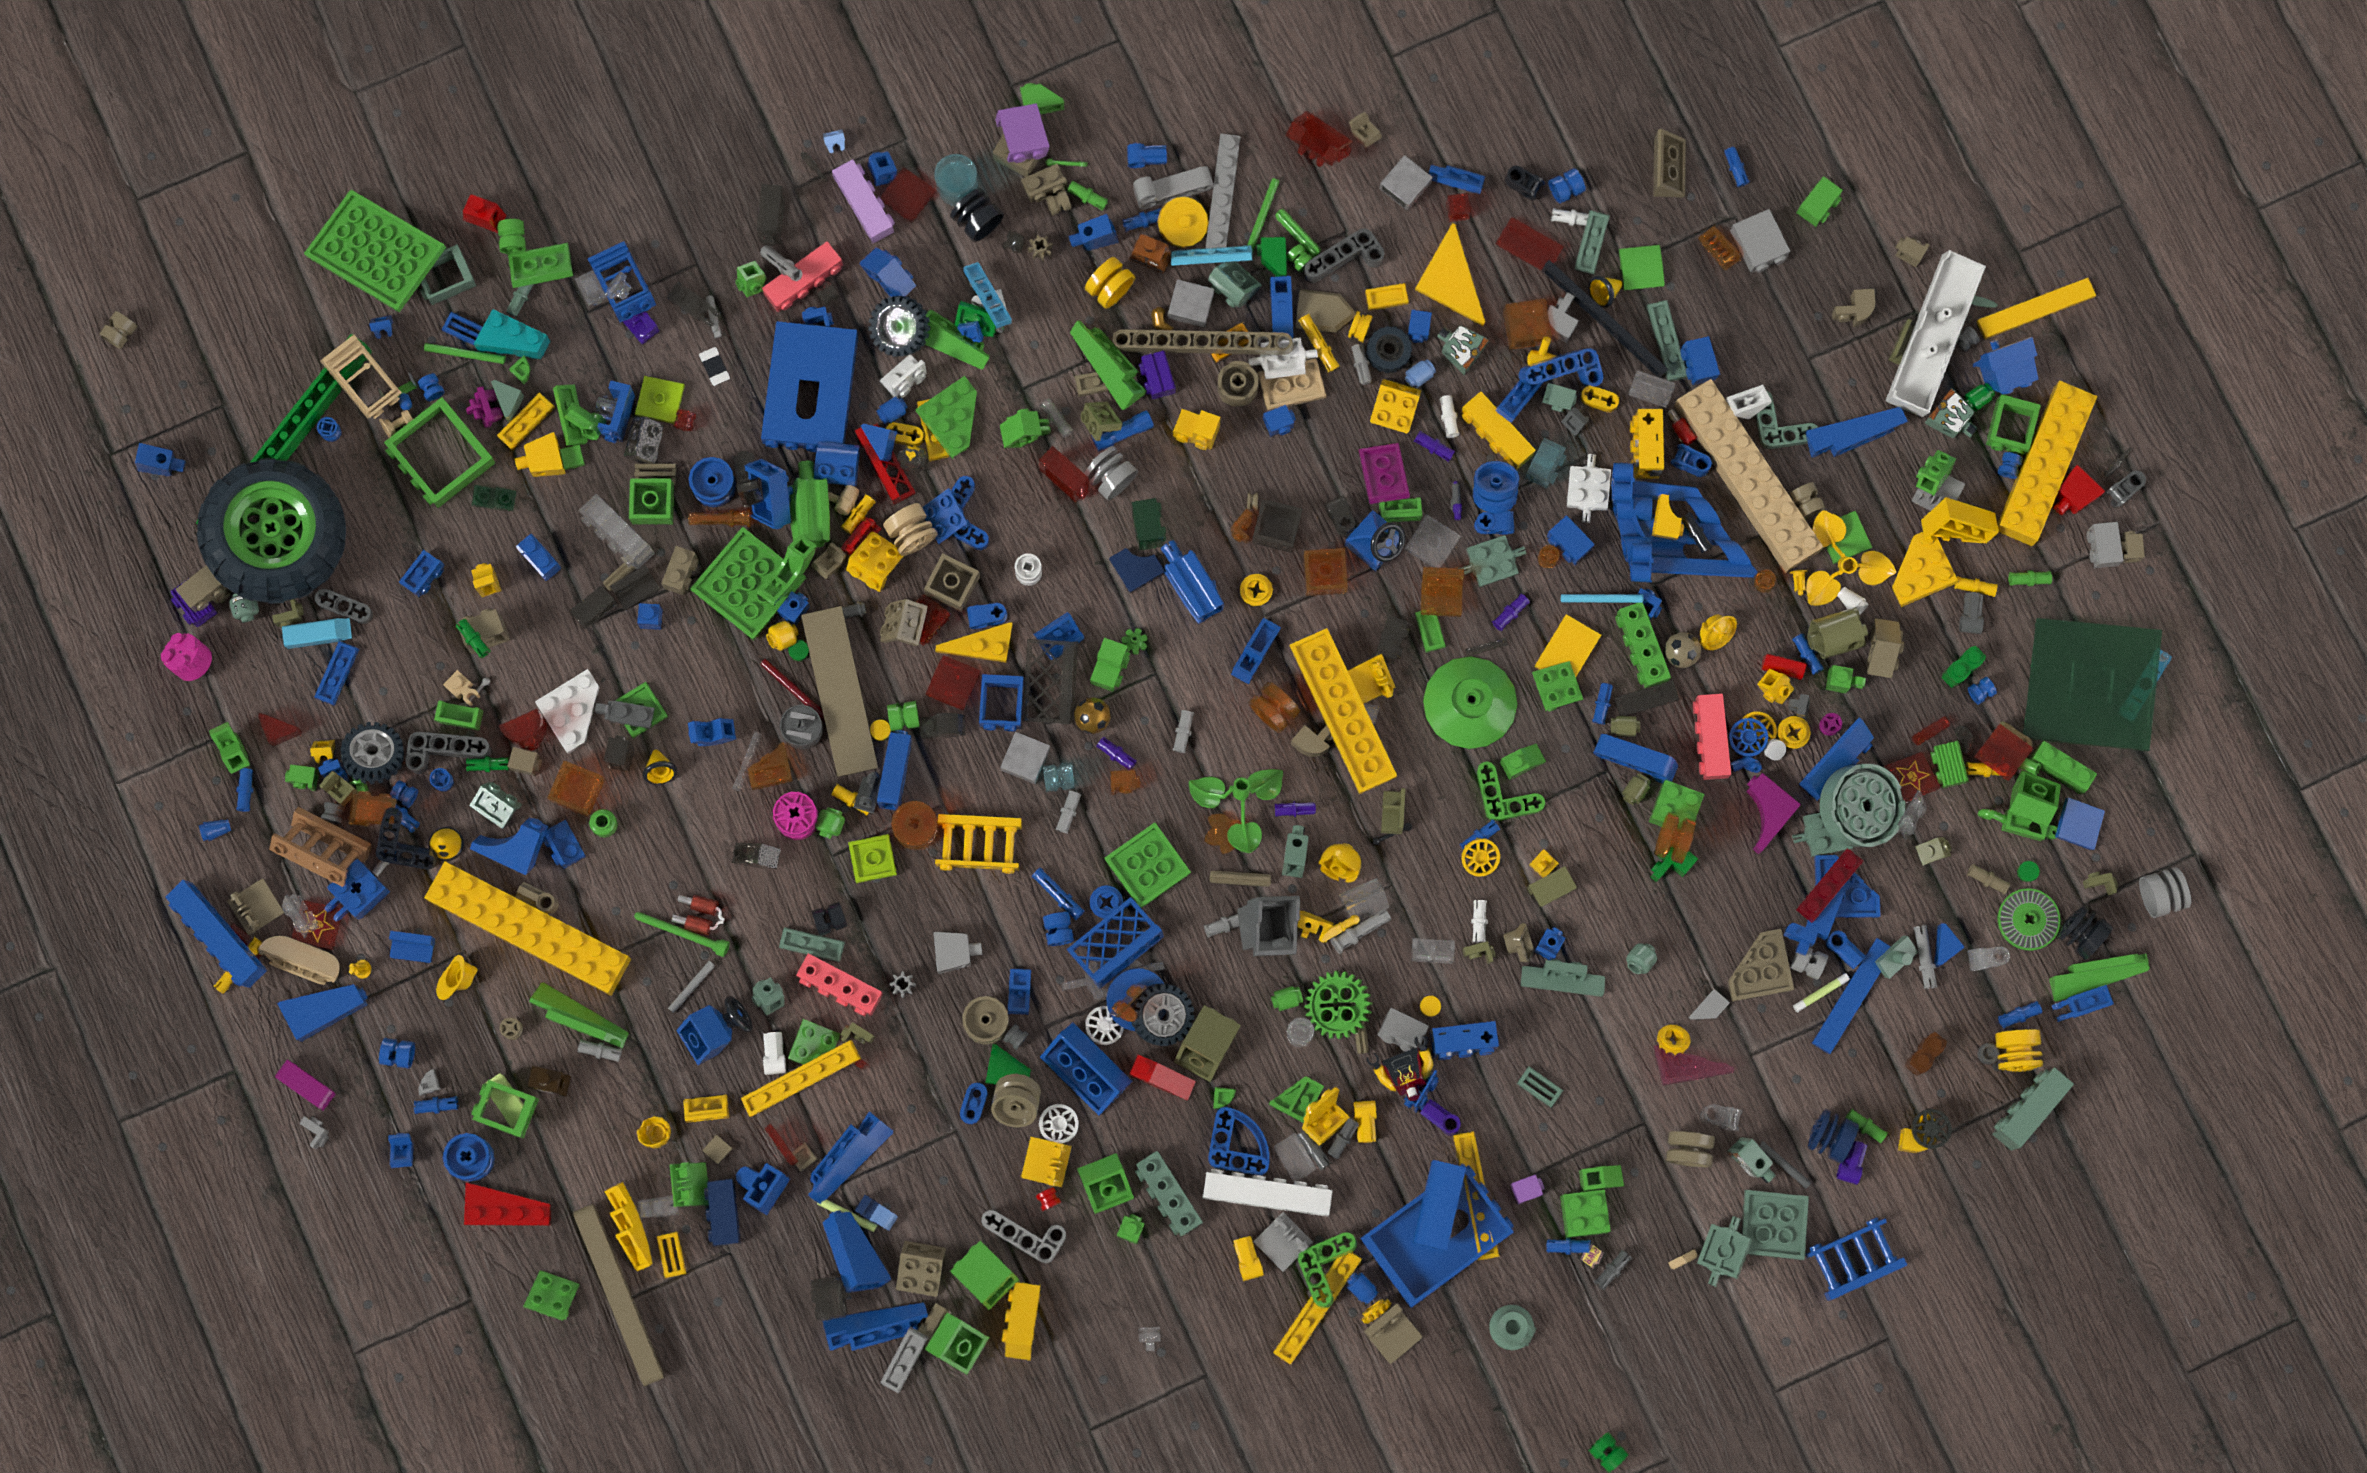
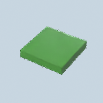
[1826,511,1872,564]
[615,682,668,738]

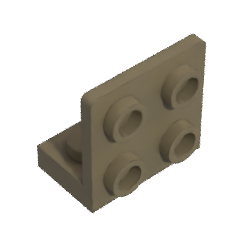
[880,599,928,646]
[896,1241,946,1297]
[1363,1303,1422,1364]

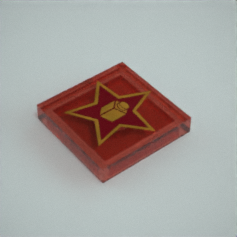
[1884,752,1940,802]
[292,900,341,950]

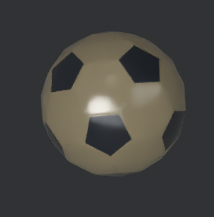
[1665,632,1702,668]

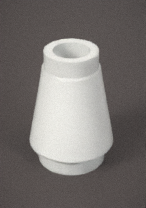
[1837,587,1868,614]

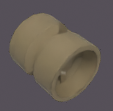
[99,311,138,349]
[1790,482,1826,519]

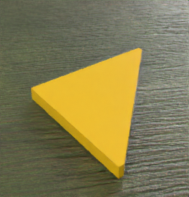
[1415,223,1485,326]

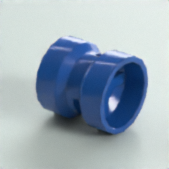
[418,374,445,402]
[317,417,341,442]
[1998,452,2023,479]
[1968,677,1997,705]
[430,768,454,792]
[390,780,419,808]

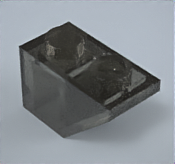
[732,843,781,869]

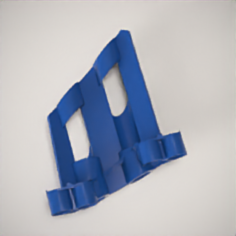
[1611,462,1757,582]

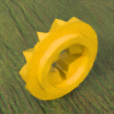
[1240,574,1273,606]
[1777,716,1811,749]
[1657,1025,1691,1055]
[1361,1299,1391,1324]

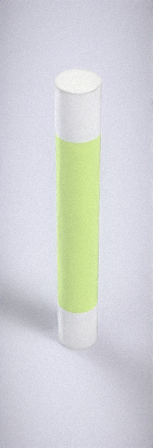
[1793,973,1850,1013]

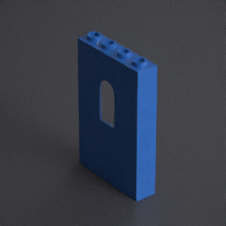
[761,321,858,452]
[1361,1164,1514,1308]

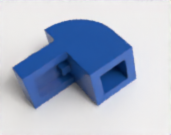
[688,718,736,746]

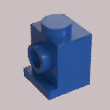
[867,151,897,186]
[1534,927,1565,960]

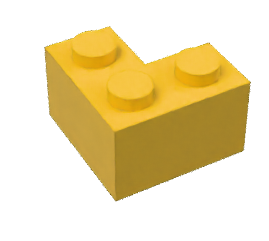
[1173,409,1220,450]

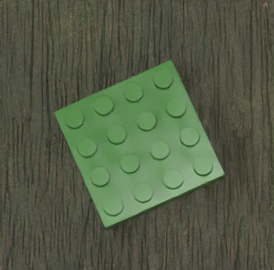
[690,527,806,641]

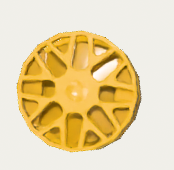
[1348,311,1373,343]

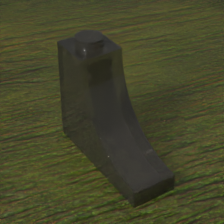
[733,451,763,508]

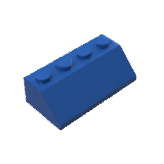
[1798,717,1874,801]
[1040,1022,1132,1116]

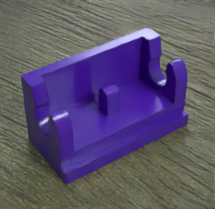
[622,295,659,344]

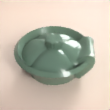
[1490,1305,1537,1350]

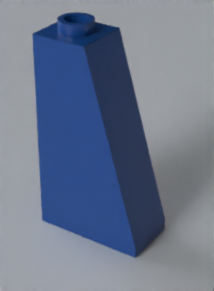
[877,730,912,811]
[277,985,368,1042]
[822,1210,891,1293]

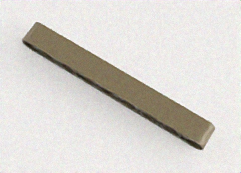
[1113,330,1294,355]
[573,1203,664,1387]

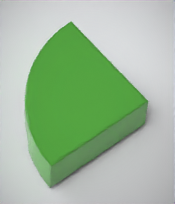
[509,355,530,385]
[1213,1087,1236,1109]

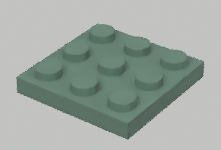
[1741,1190,1809,1260]

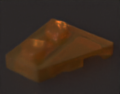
[747,742,793,791]

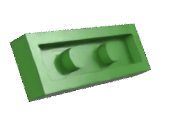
[553,385,588,446]

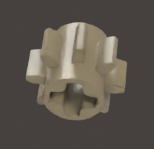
[1028,235,1053,261]

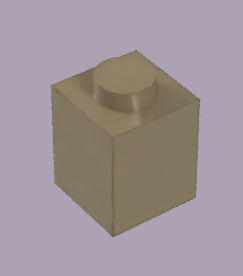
[507,747,542,776]

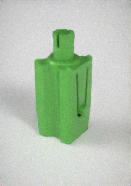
[788,461,830,547]

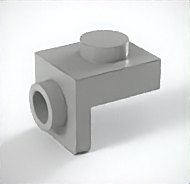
[299,1116,329,1149]

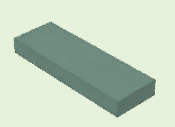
[1574,210,1610,275]
[779,927,845,963]

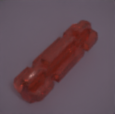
[1912,716,1950,745]

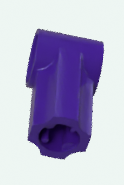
[1420,1099,1461,1136]
[1836,1141,1867,1185]

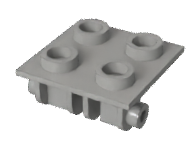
[1911,476,1965,511]
[1253,1212,1313,1272]

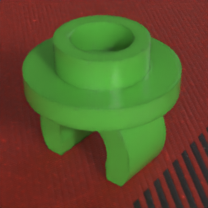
[349,776,369,795]

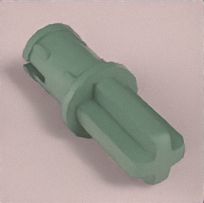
[507,284,534,316]

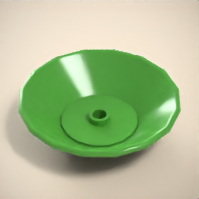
[1423,656,1517,749]

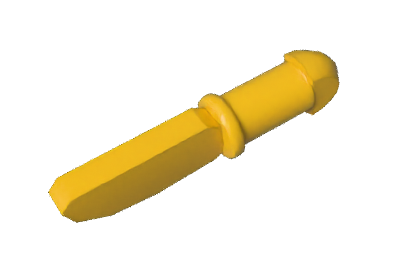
[1319,915,1360,943]

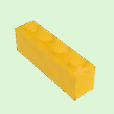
[1461,391,1536,470]

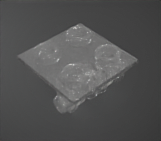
[1896,790,1927,840]

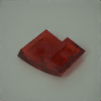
[926,655,981,710]

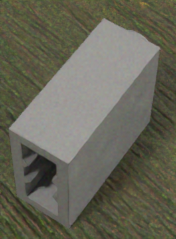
[1730,209,1790,273]

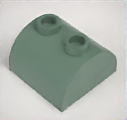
[1208,261,1262,308]

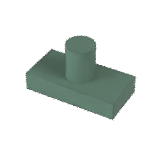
[1875,935,1918,979]

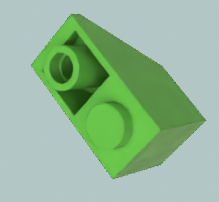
[1579,1165,1624,1192]

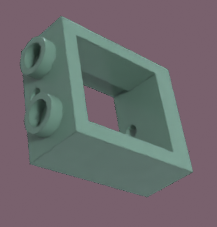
[420,245,477,305]

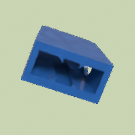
[1069,214,1119,251]
[135,443,186,476]

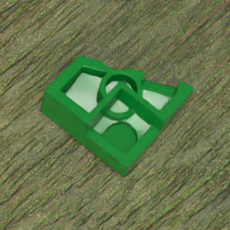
[986,1044,1031,1085]

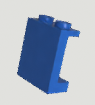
[597,381,636,443]

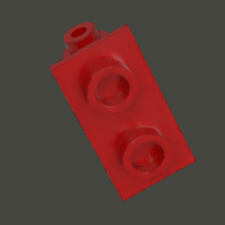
[841,517,882,556]

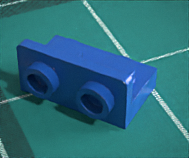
[543,820,586,869]

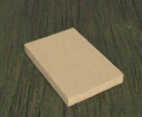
[1257,358,1326,412]

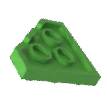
[916,376,977,459]

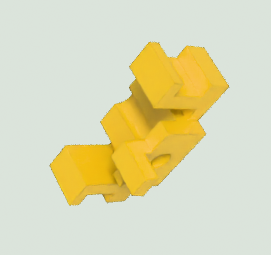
[1297,911,1333,942]

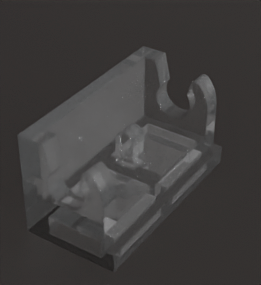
[1628,370,1676,408]
[1411,938,1455,964]

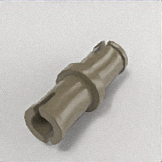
[1967,864,2010,894]

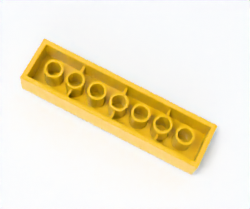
[1997,381,2097,546]

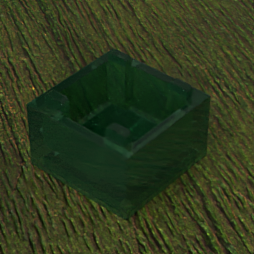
[1132,498,1166,551]

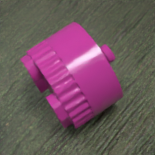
[161,633,212,681]

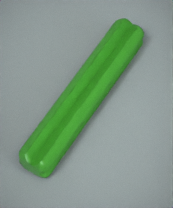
[1275,209,1321,258]

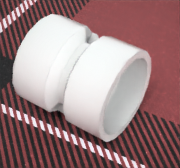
[1015,554,1042,586]

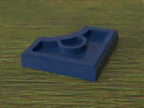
[1109,548,1165,593]

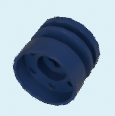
[1807,1109,1859,1164]

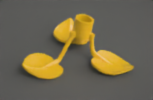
[1806,510,1896,606]

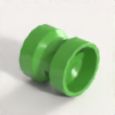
[1286,244,1313,272]

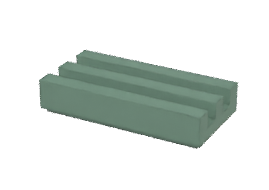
[1517,1066,1563,1108]

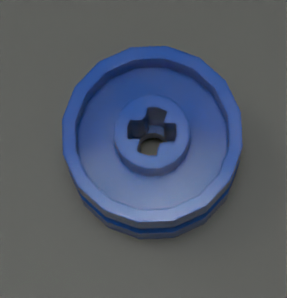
[689,457,737,508]
[1473,461,1519,513]
[443,1133,495,1182]

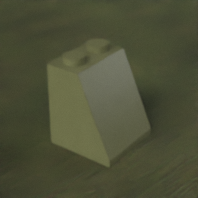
[1174,1005,1241,1082]

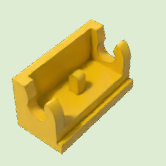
[684,1095,729,1123]

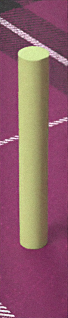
[817,1199,877,1232]

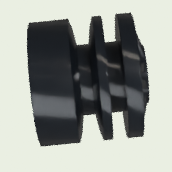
[950,188,1004,242]
[2057,904,2113,960]

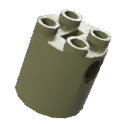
[1807,607,1868,659]

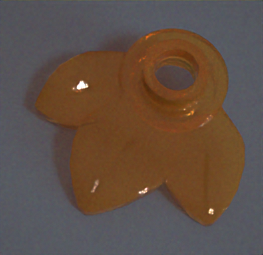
[1204,814,1241,854]

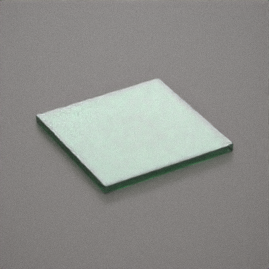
[2023,618,2162,751]

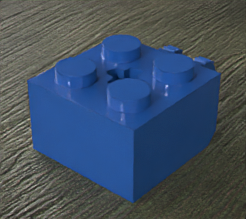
[325,859,390,922]

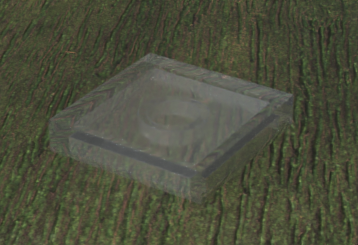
[1405,515,1461,571]

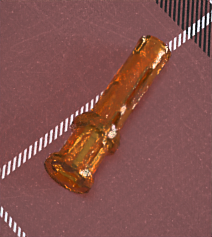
[689,509,752,527]

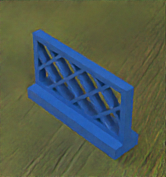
[1067,897,1164,989]

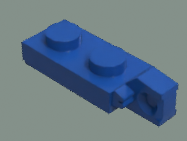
[1428,165,1485,194]

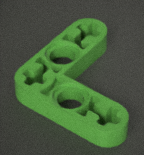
[1477,762,1545,821]
[1298,1232,1357,1308]

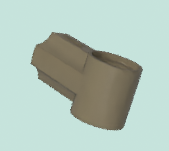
[515,882,559,914]
[918,1303,952,1346]

